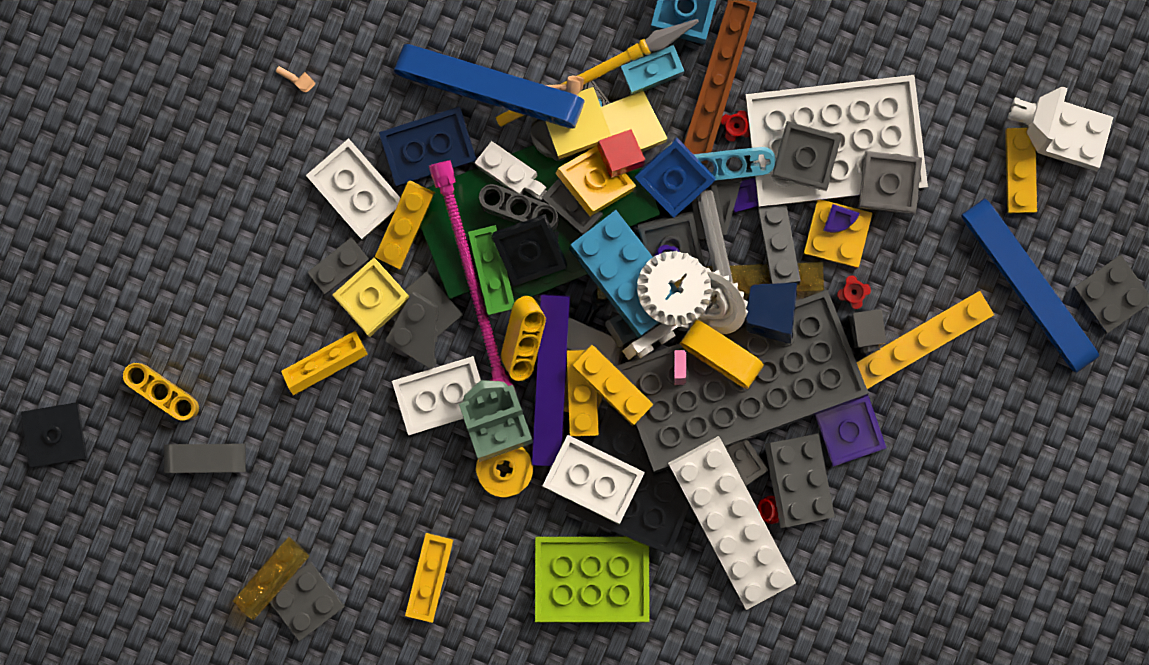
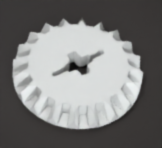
[637,251,712,326]
[678,268,748,334]

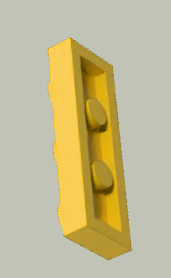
[1005,128,1037,213]
[375,180,435,269]
[281,330,368,395]
[571,345,653,425]
[567,350,599,436]
[405,533,454,623]

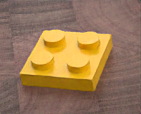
[556,146,636,217]
[803,200,872,268]

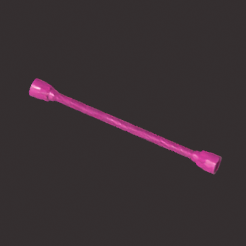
[429,160,515,390]

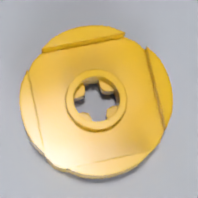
[476,447,533,497]

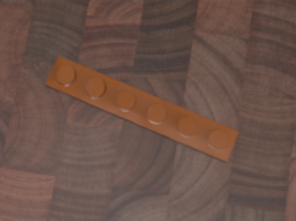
[684,0,757,165]

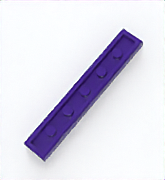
[532,294,570,466]

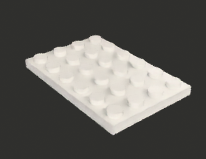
[745,75,928,207]

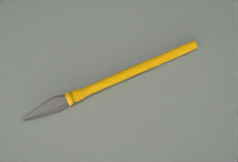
[496,19,699,127]

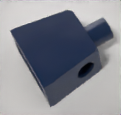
[746,283,797,343]

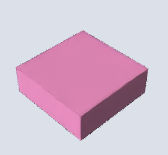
[674,350,686,385]

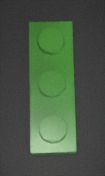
[468,225,514,316]

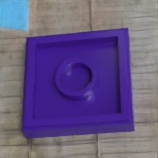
[815,396,886,467]

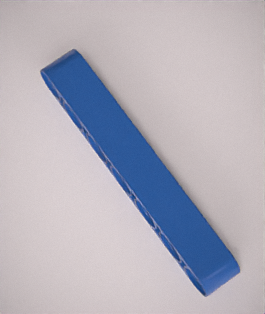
[394,44,585,129]
[961,198,1099,373]

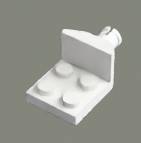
[1008,87,1113,171]

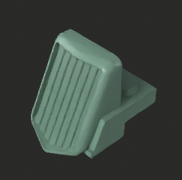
[459,380,533,462]

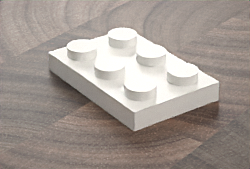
[306,138,400,240]
[392,356,481,435]
[543,435,645,525]

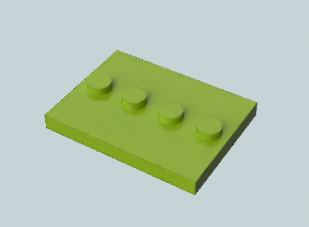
[535,537,649,623]

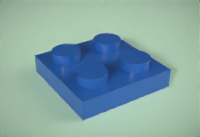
[635,137,716,218]

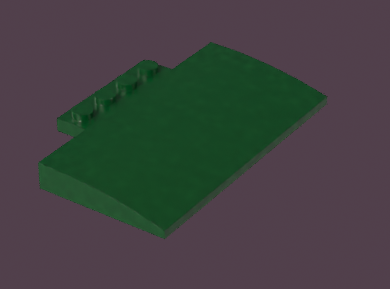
[421,145,660,302]

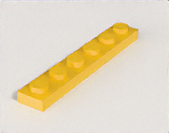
[856,291,994,389]

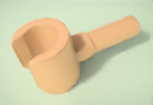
[276,66,316,92]
[546,76,584,95]

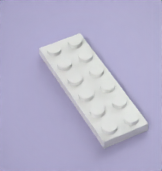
[668,436,796,610]

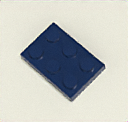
[379,106,477,187]

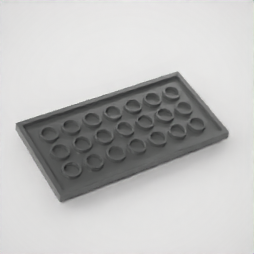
[615,290,869,474]

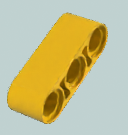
[501,296,546,381]
[680,320,764,389]
[123,363,199,421]

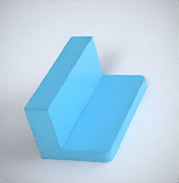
[621,45,684,95]

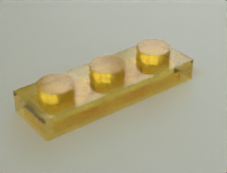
[233,537,309,620]

